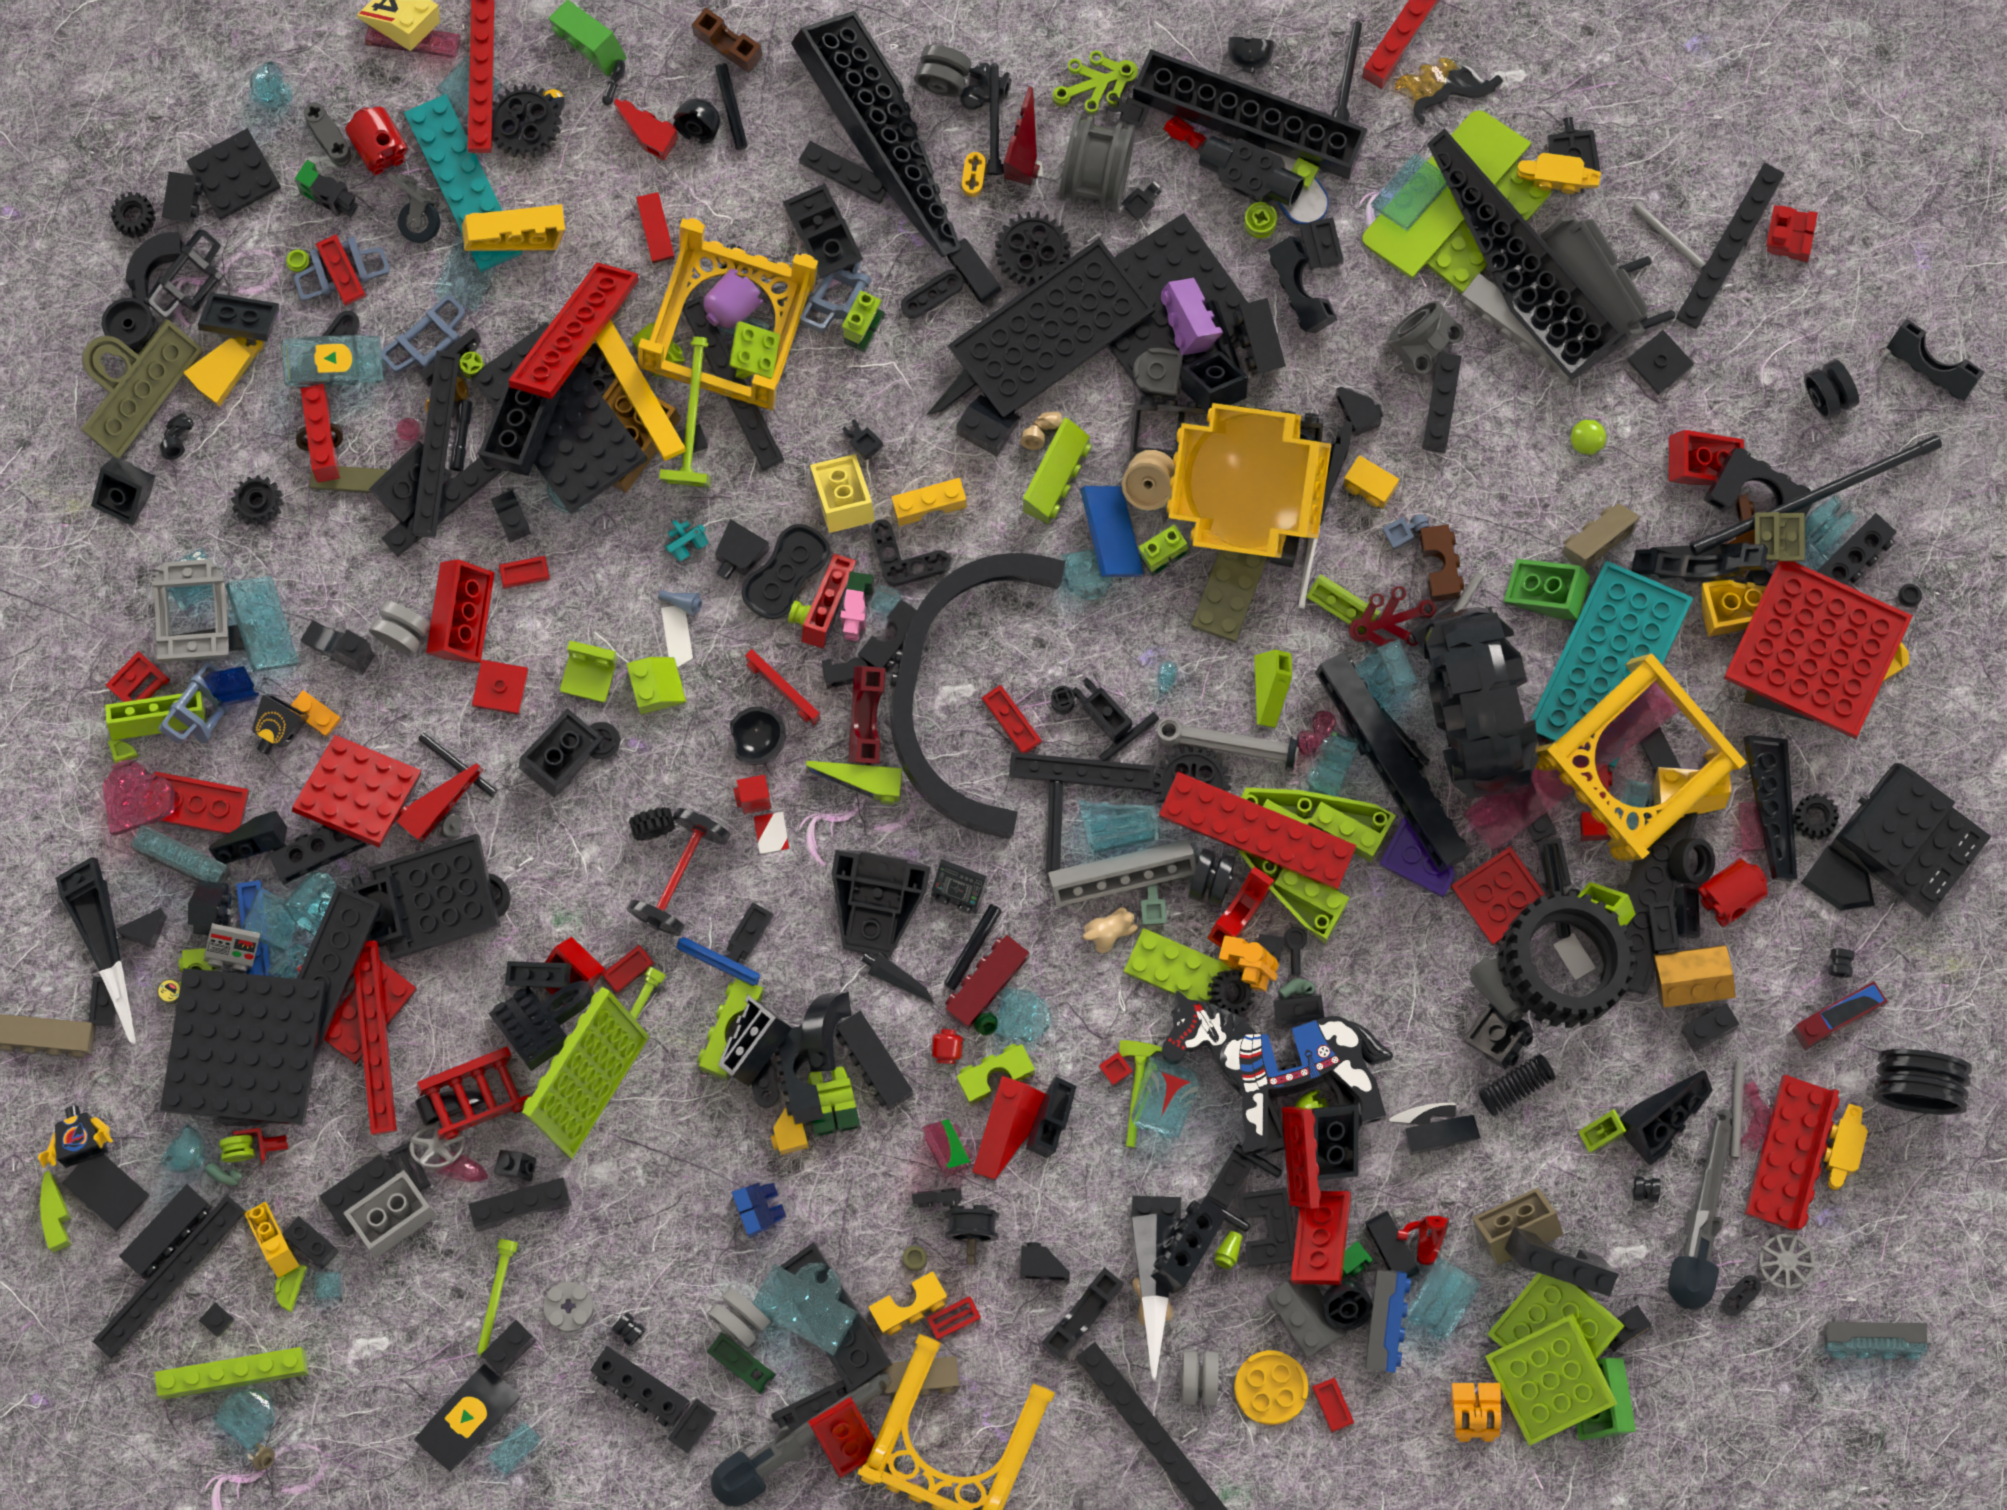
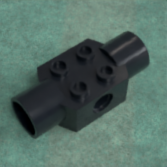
[1199,136,1305,207]

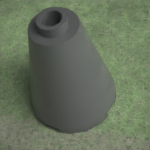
[1469,953,1525,1022]

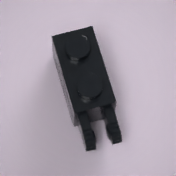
[1072,678,1132,743]

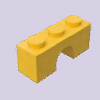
[891,478,967,526]
[868,1271,948,1336]

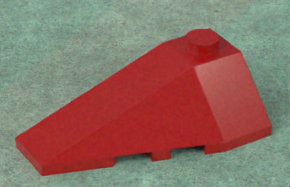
[972,1076,1046,1180]

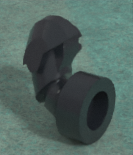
[159,413,194,460]

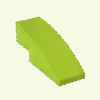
[40,1171,72,1253]

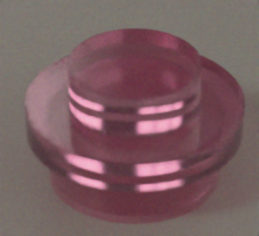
[397,418,420,441]

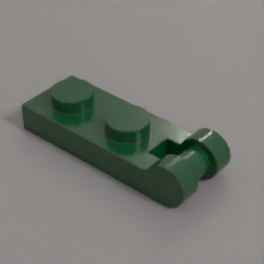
[707,1332,776,1395]

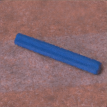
[676,937,761,986]

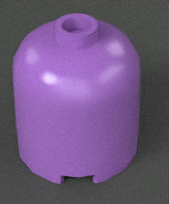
[703,269,763,329]

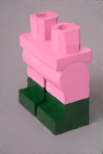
[840,571,875,642]

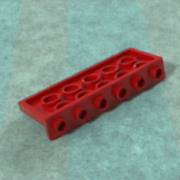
[1744,1074,1840,1231]

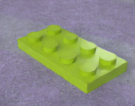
[1124,928,1231,1005]

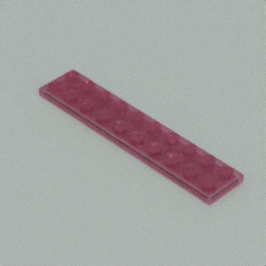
[1463,682,1680,852]

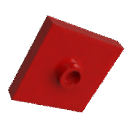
[472,660,529,715]

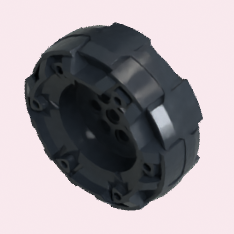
[1422,607,1538,799]

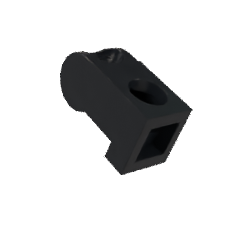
[822,657,867,689]

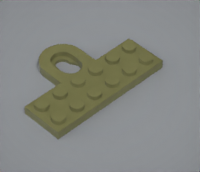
[80,319,203,458]

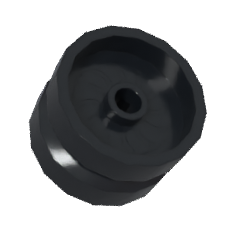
[101,298,159,354]
[1804,359,1859,420]
[1188,847,1236,908]

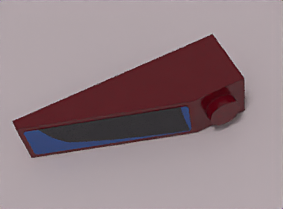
[1792,981,1888,1051]

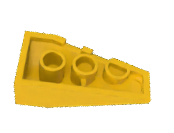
[1701,580,1767,637]

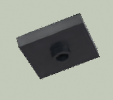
[1627,330,1694,395]

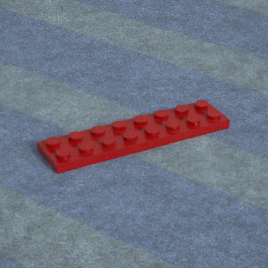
[508,262,639,399]
[1159,772,1357,891]

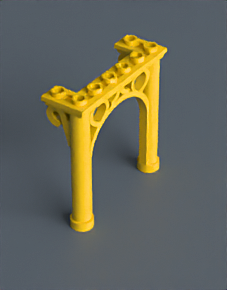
[857,1334,1055,1510]

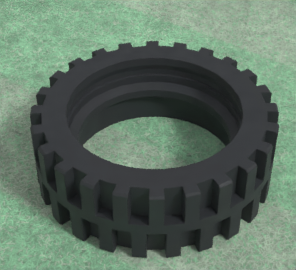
[1498,891,1636,1028]

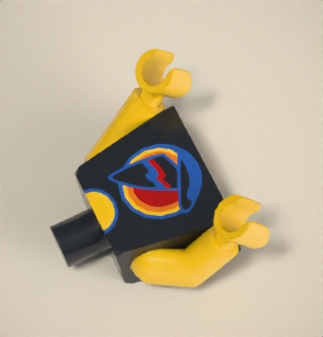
[38,1105,113,1168]

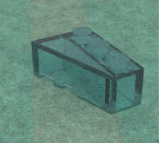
[1078,800,1160,854]

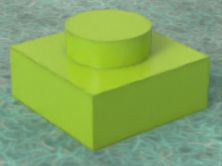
[1291,157,1319,190]

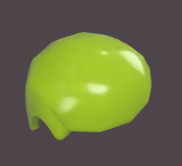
[1570,419,1607,455]

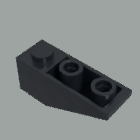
[209,811,287,865]

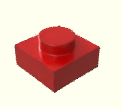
[1099,1052,1133,1086]

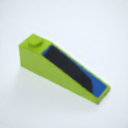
[806,760,903,805]

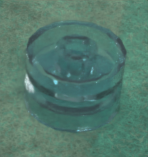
[1805,494,1858,555]

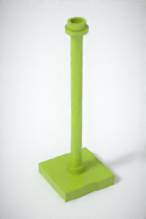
[659,337,711,488]

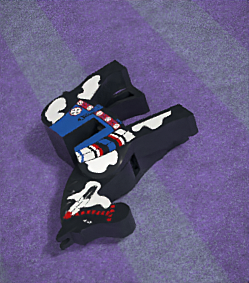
[1162,991,1393,1157]

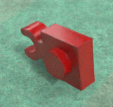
[1163,116,1206,150]

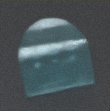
[1062,549,1113,600]
[995,988,1052,1042]
[213,1389,275,1451]

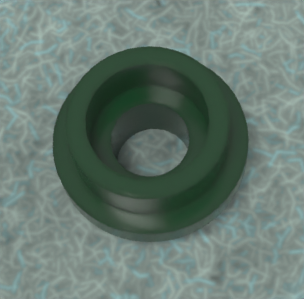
[974,1013,998,1035]

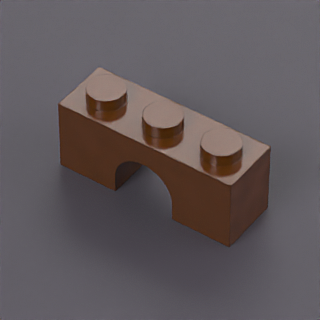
[692,7,763,73]
[1419,524,1464,602]

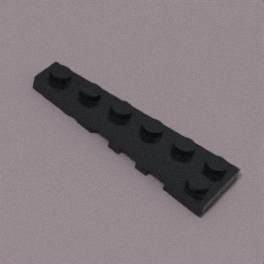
[1743,735,1798,882]

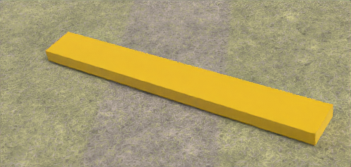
[595,319,686,461]

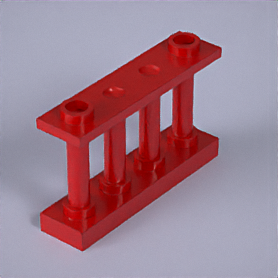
[416,1046,530,1141]

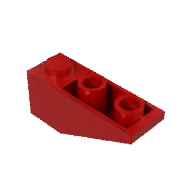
[614,98,678,161]

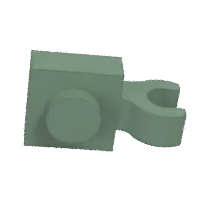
[1141,884,1167,926]

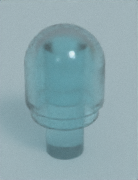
[1157,661,1178,694]

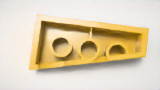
[462,204,565,251]

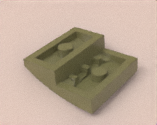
[1755,512,1805,562]

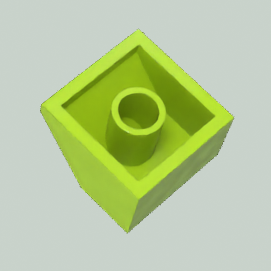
[626,657,687,715]

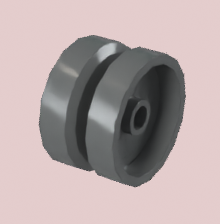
[914,45,971,97]

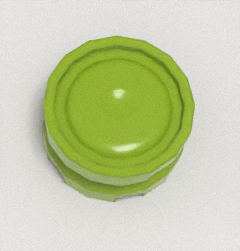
[1244,202,1277,239]
[219,1135,255,1162]

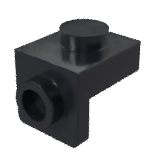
[494,1150,536,1181]

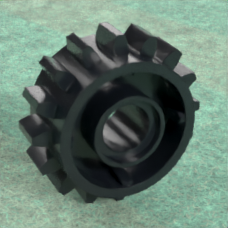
[231,475,284,528]

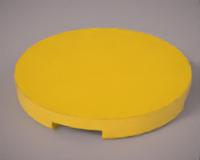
[1234,1350,1308,1425]

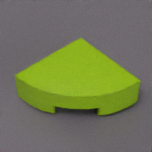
[108,740,139,765]

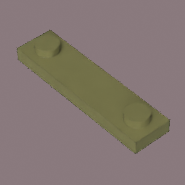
[309,466,389,493]

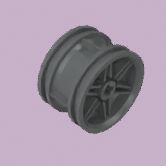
[1059,113,1136,213]

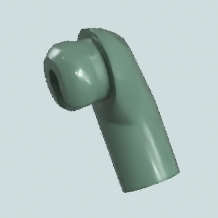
[1278,978,1315,999]

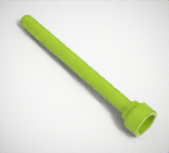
[629,966,666,1020]
[477,1239,518,1356]

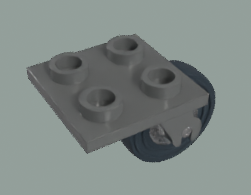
[387,173,440,243]

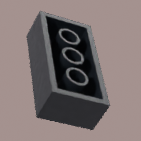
[478,370,561,476]

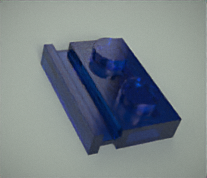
[203,666,259,707]

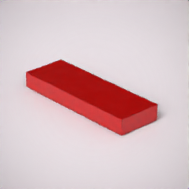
[636,192,675,264]
[315,234,366,306]
[981,684,1042,754]

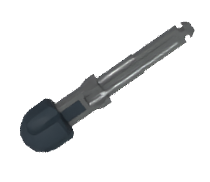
[1668,1109,1733,1310]
[710,1373,892,1507]

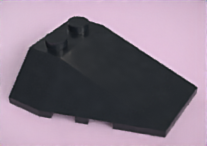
[831,849,931,957]

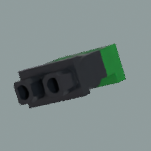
[295,160,358,218]

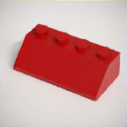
[426,559,495,663]

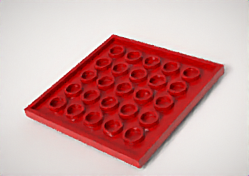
[1723,562,1913,739]

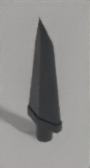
[927,370,976,415]
[861,953,934,1003]

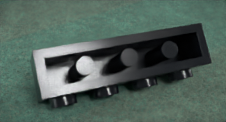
[590,1345,690,1427]

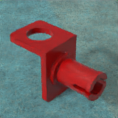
[232,1128,288,1164]

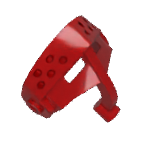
[1397,1215,1450,1265]

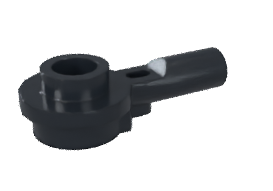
[1283,927,1307,976]

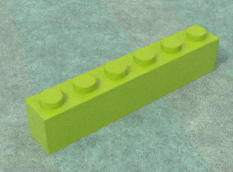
[154,1347,309,1400]

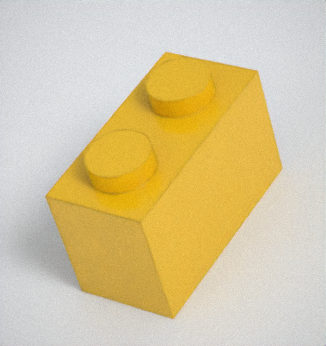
[1343,455,1399,509]

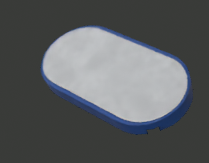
[1265,149,1329,225]

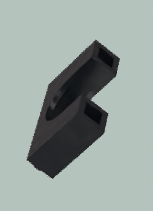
[1703,448,1812,517]
[1505,1227,1619,1297]

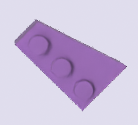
[1161,278,1223,355]

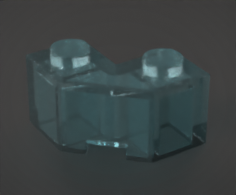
[1307,731,1359,797]

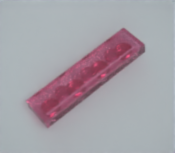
[365,25,461,58]

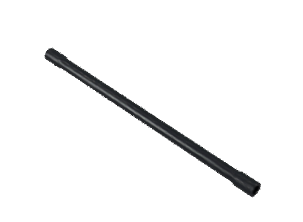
[1690,435,1942,556]

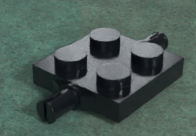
[1547,117,1601,194]

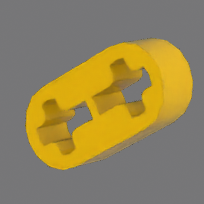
[962,152,986,197]

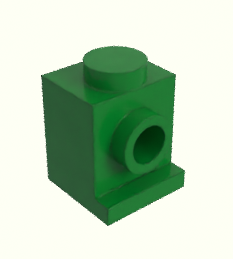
[1342,1241,1373,1279]

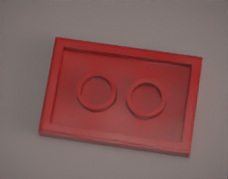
[808,1396,875,1478]

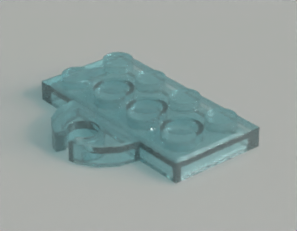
[752,1263,858,1355]

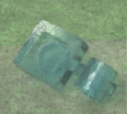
[267,944,308,978]

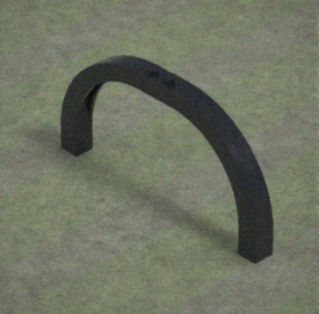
[890,553,1065,839]

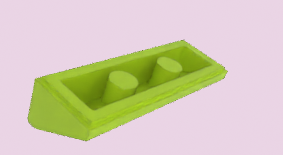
[1306,574,1380,633]

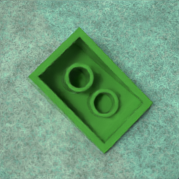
[1504,559,1591,621]

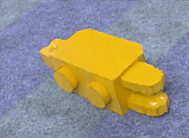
[1517,153,1601,194]
[1823,1104,1868,1191]

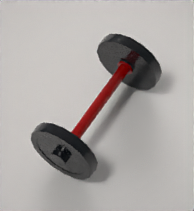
[627,808,731,936]

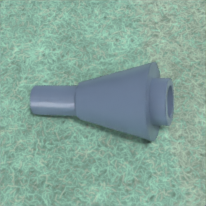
[658,590,702,616]

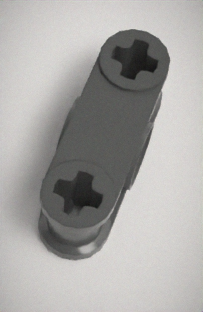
[304,102,352,166]

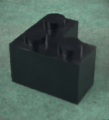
[188,880,232,936]

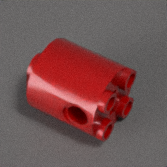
[345,106,408,176]
[1697,858,1768,928]

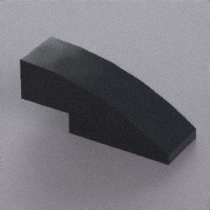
[1026,1077,1077,1158]
[1404,1115,1480,1156]

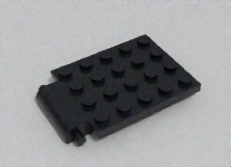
[347,834,501,960]

